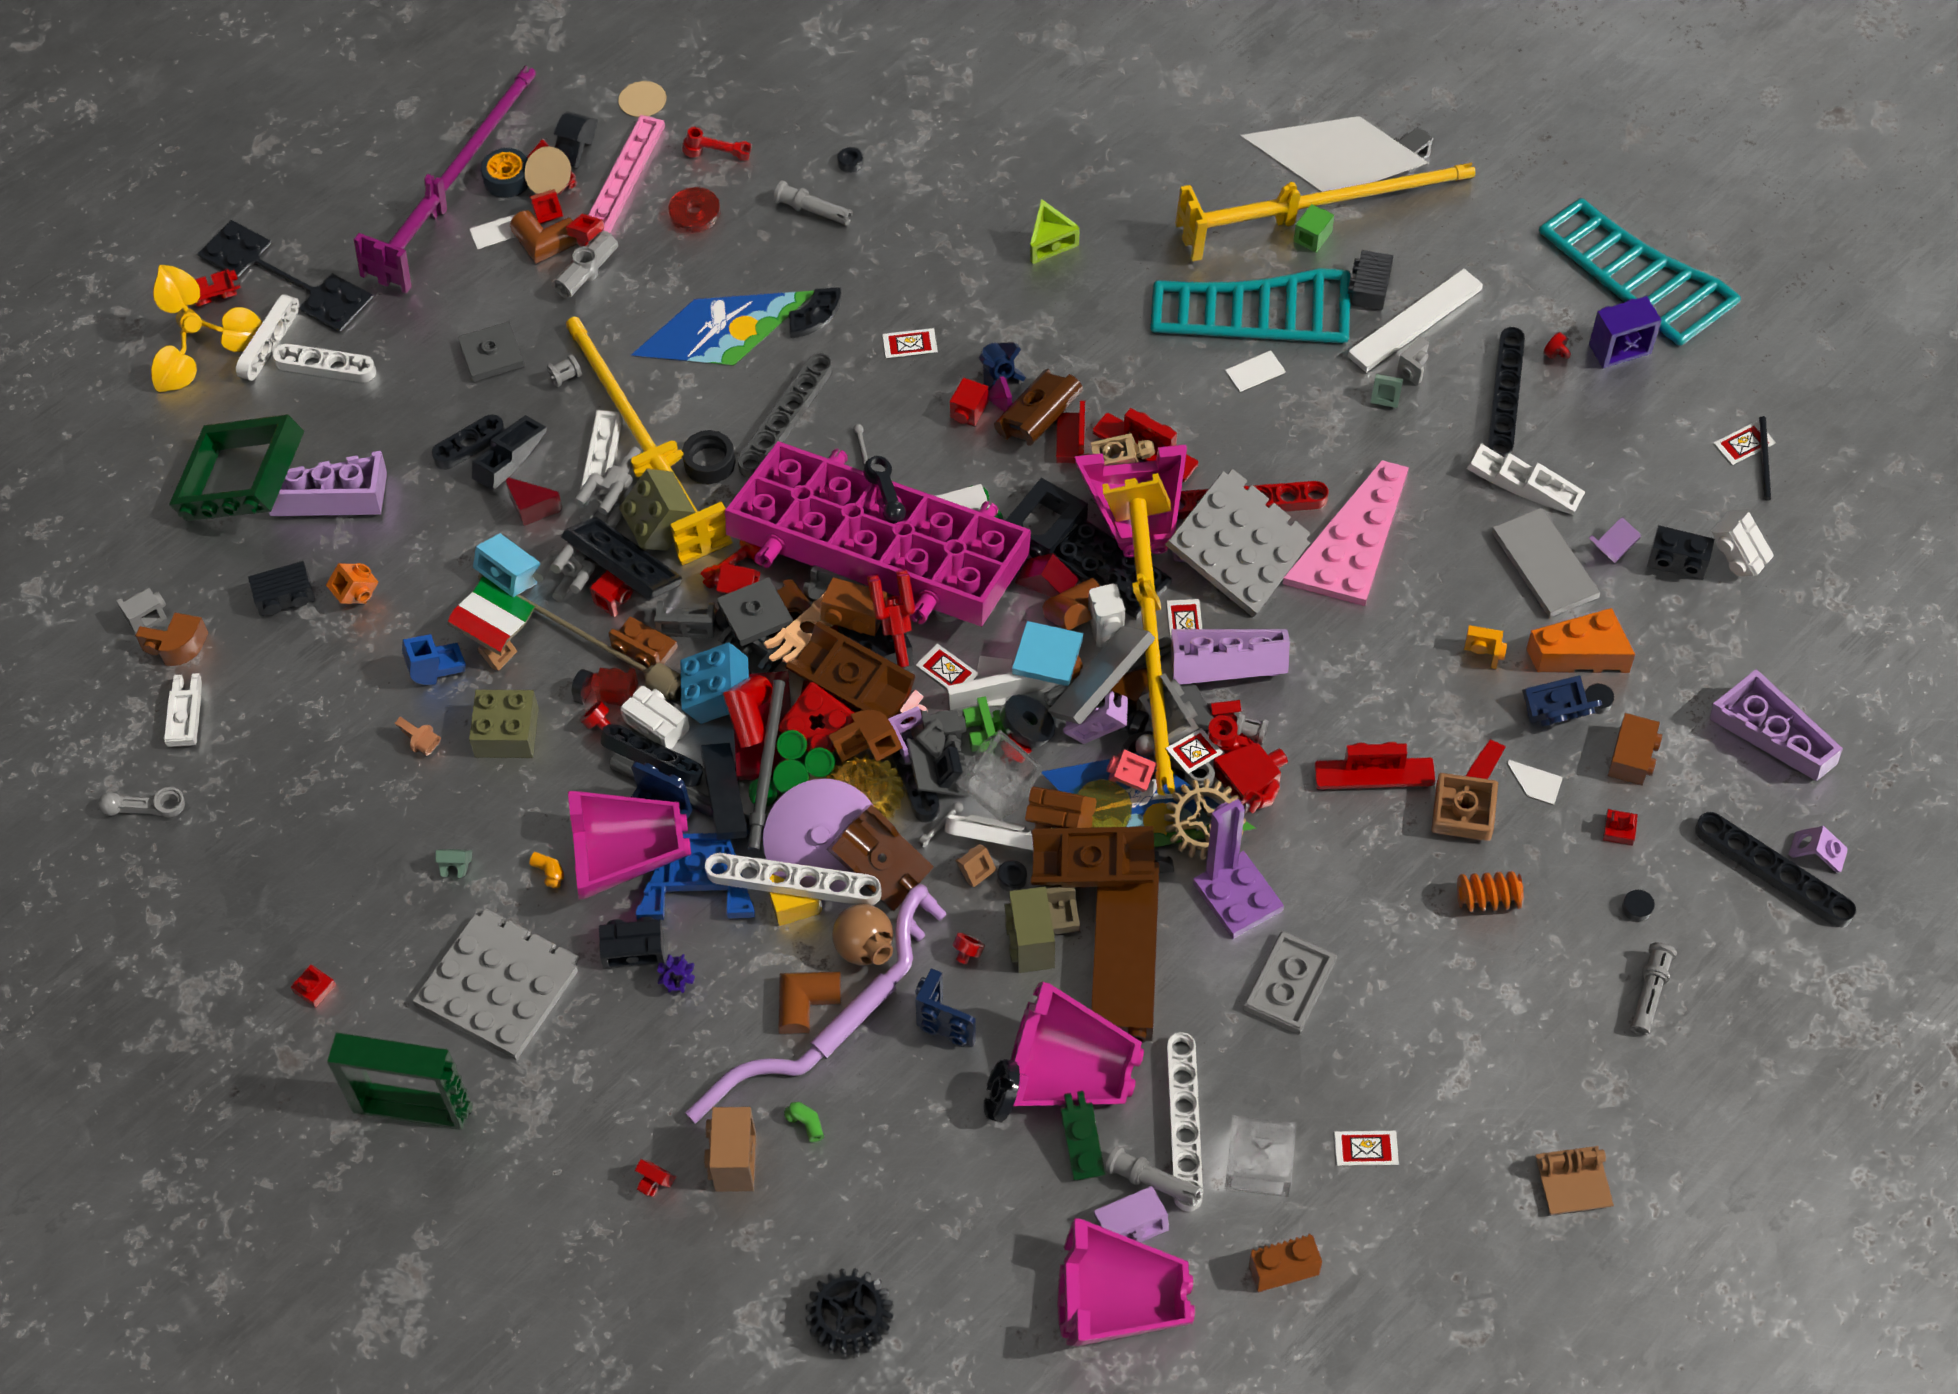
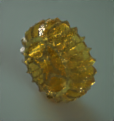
[826,753,904,818]

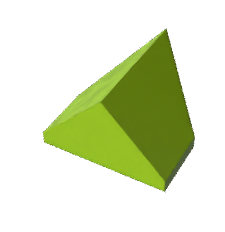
[1030,199,1080,264]

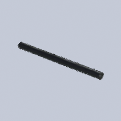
[1759,416,1771,501]

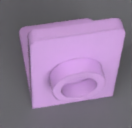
[1589,518,1641,563]
[888,707,923,763]
[1789,826,1847,873]

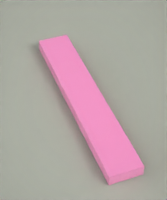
[588,115,665,233]

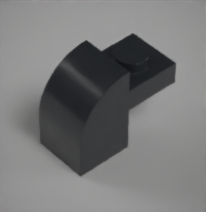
[554,112,598,168]

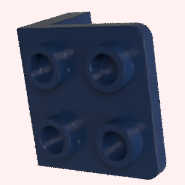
[1522,675,1602,727]
[631,762,693,819]
[915,968,976,1047]

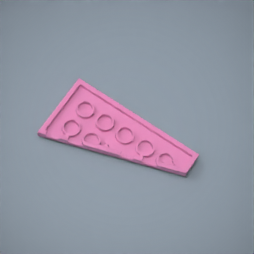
[1283,460,1409,606]

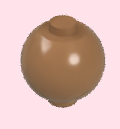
[832,904,894,965]

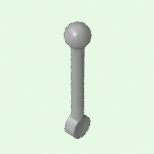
[853,424,868,465]
[918,802,963,847]

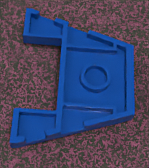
[636,833,755,920]

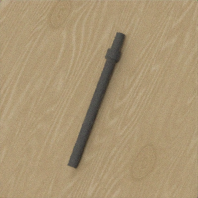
[747,680,785,851]

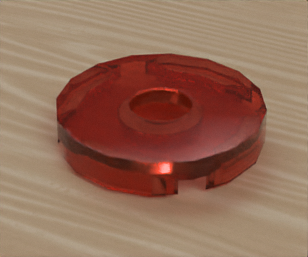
[668,187,721,233]

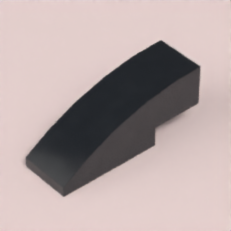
[472,415,547,490]

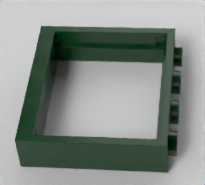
[169,414,305,521]
[327,1032,473,1130]

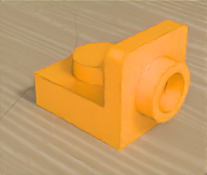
[1464,625,1507,669]

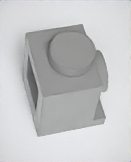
[116,588,167,634]

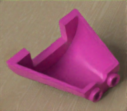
[1075,445,1187,557]
[568,791,691,900]
[1010,982,1144,1106]
[1058,1218,1195,1347]

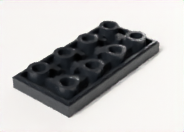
[1052,519,1172,620]

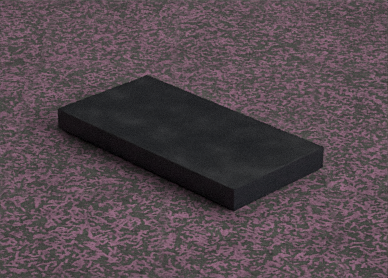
[561,516,682,600]

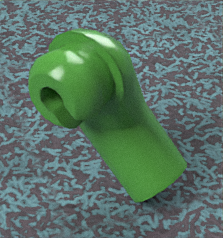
[784,1102,824,1142]

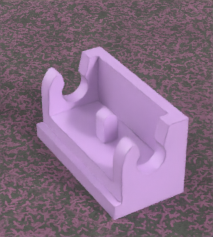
[1063,691,1128,744]
[1094,1186,1169,1243]

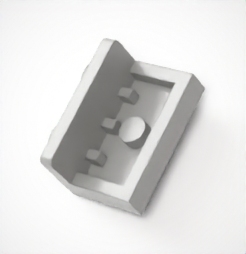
[1139,673,1199,746]

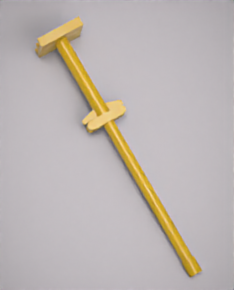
[1175,162,1475,261]
[565,317,733,566]
[1102,473,1175,795]

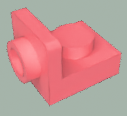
[1106,749,1156,792]

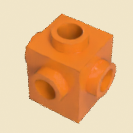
[326,563,379,604]

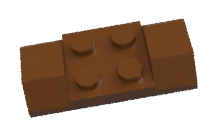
[786,621,915,719]
[1031,826,1155,888]

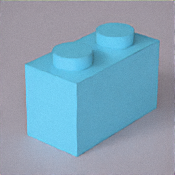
[473,533,540,597]

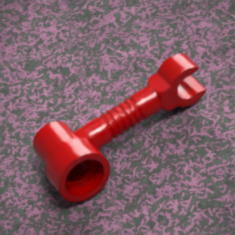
[682,127,752,161]
[700,540,767,588]

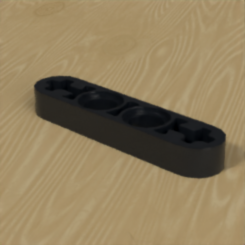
[890,721,940,823]
[600,724,704,787]

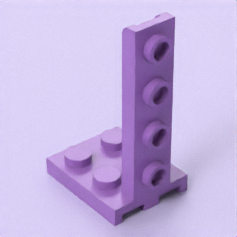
[1193,799,1284,939]

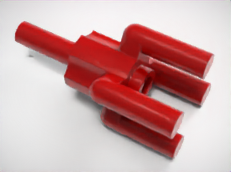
[867,569,915,667]

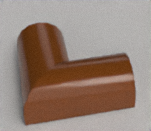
[510,211,578,264]
[1042,578,1100,630]
[778,972,841,1034]

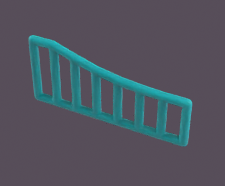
[1539,198,1741,346]
[1150,268,1351,343]

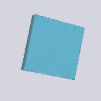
[1012,621,1083,686]

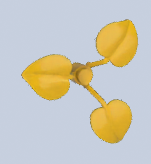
[151,265,263,392]

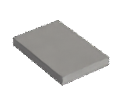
[1243,931,1338,1035]

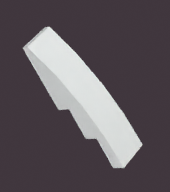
[1466,444,1585,515]

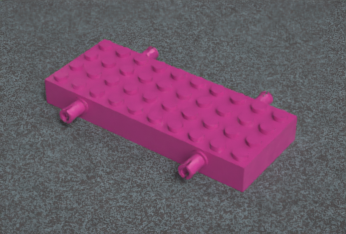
[725,441,1031,627]

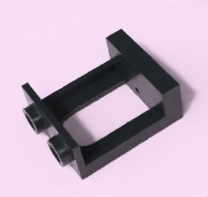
[1005,477,1088,558]

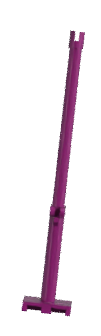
[354,66,536,294]

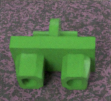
[962,696,1009,757]

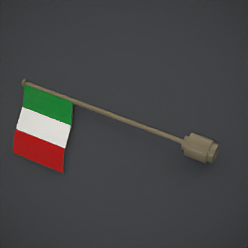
[447,573,681,701]

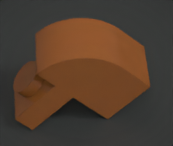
[135,613,208,666]
[829,710,903,762]

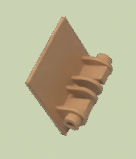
[1535,1146,1614,1215]

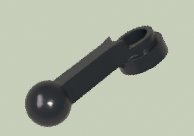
[863,456,906,524]

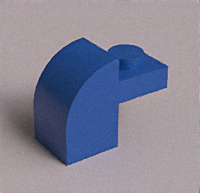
[402,634,466,685]

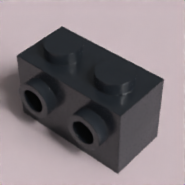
[1647,525,1715,580]

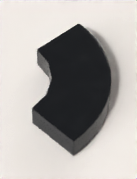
[789,287,842,338]

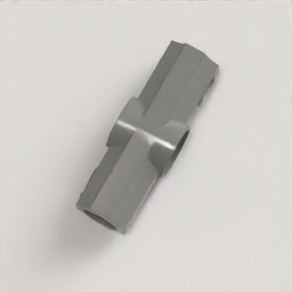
[552,230,618,299]

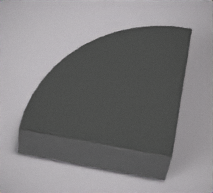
[915,717,945,759]

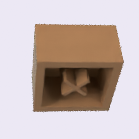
[704,1107,756,1192]

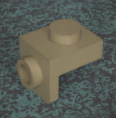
[1046,885,1080,935]

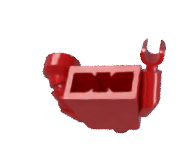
[1208,715,1288,814]

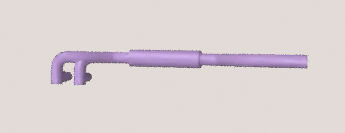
[685,884,947,1124]

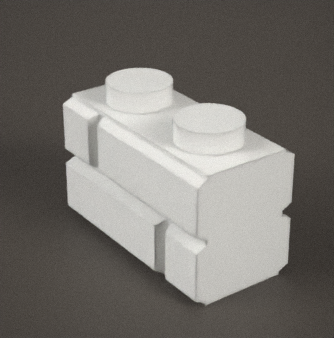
[1711,510,1774,576]
[1088,584,1125,648]
[620,686,690,749]

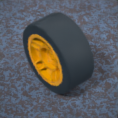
[480,148,529,197]

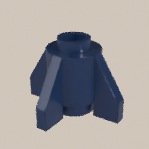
[979,342,1026,392]

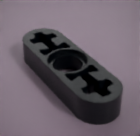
[432,414,505,470]

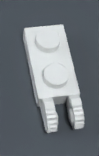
[164,673,202,747]

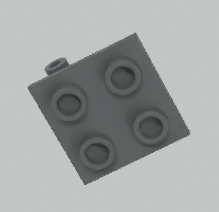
[906,735,970,797]

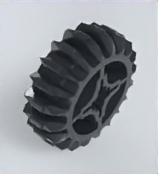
[805,1268,894,1358]

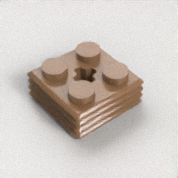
[1431,773,1498,841]

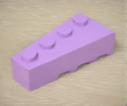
[269,451,387,516]
[1171,629,1290,685]
[1710,669,1843,781]

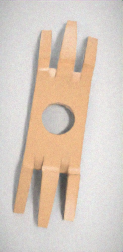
[763,591,833,663]

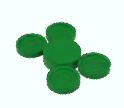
[748,730,835,807]

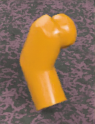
[529,852,564,889]

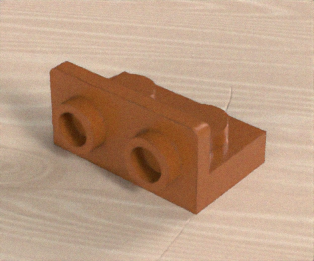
[608,616,678,668]

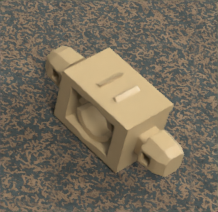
[1080,433,1155,466]

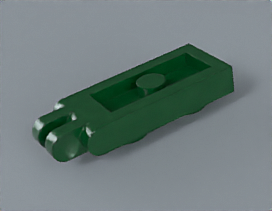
[1060,1091,1106,1181]

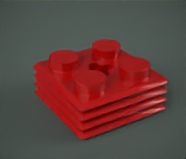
[778,682,855,753]

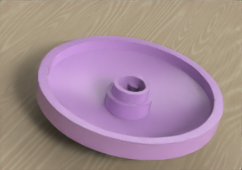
[763,779,882,892]

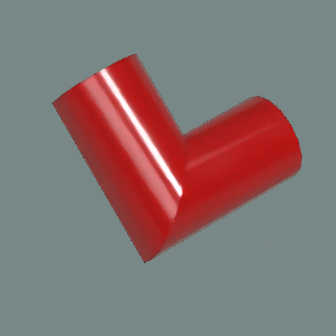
[723,675,773,748]

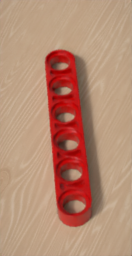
[1177,481,1329,520]

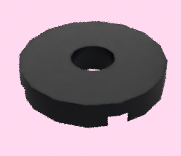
[1000,694,1056,748]
[983,1059,1020,1123]

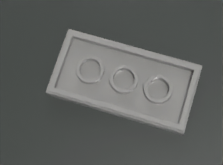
[1492,508,1600,618]
[1048,626,1155,724]

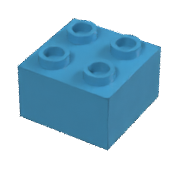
[680,642,749,724]

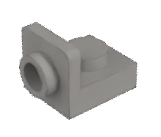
[1397,336,1429,385]

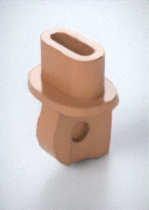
[395,717,441,756]

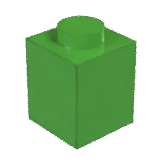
[1294,204,1334,252]

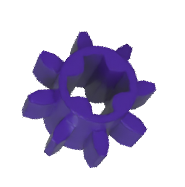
[657,954,695,993]

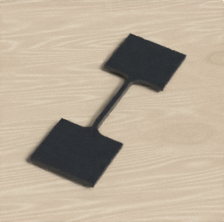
[198,220,374,332]

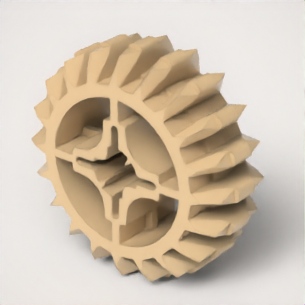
[1164,779,1246,860]

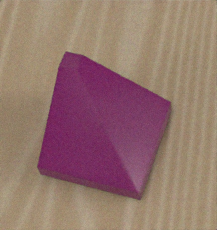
[988,376,1012,412]

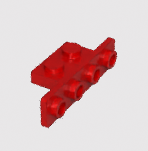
[1093,407,1198,482]
[1314,742,1436,789]

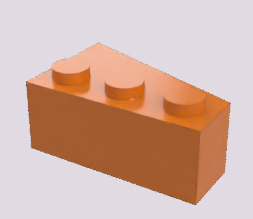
[1526,608,1635,673]

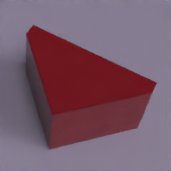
[506,477,563,526]
[1015,553,1078,597]

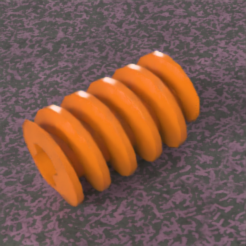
[1457,871,1524,912]

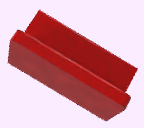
[1056,401,1085,464]

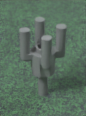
[574,447,642,529]
[533,542,595,602]

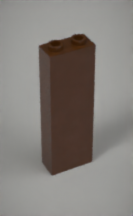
[1091,862,1159,1043]

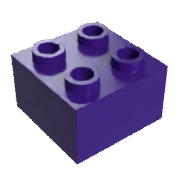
[1589,296,1662,369]

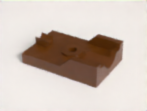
[826,804,934,911]

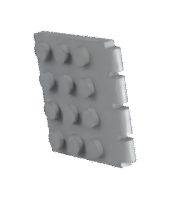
[1165,468,1310,617]
[413,909,579,1060]

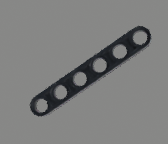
[1487,327,1525,458]
[1695,812,1856,927]

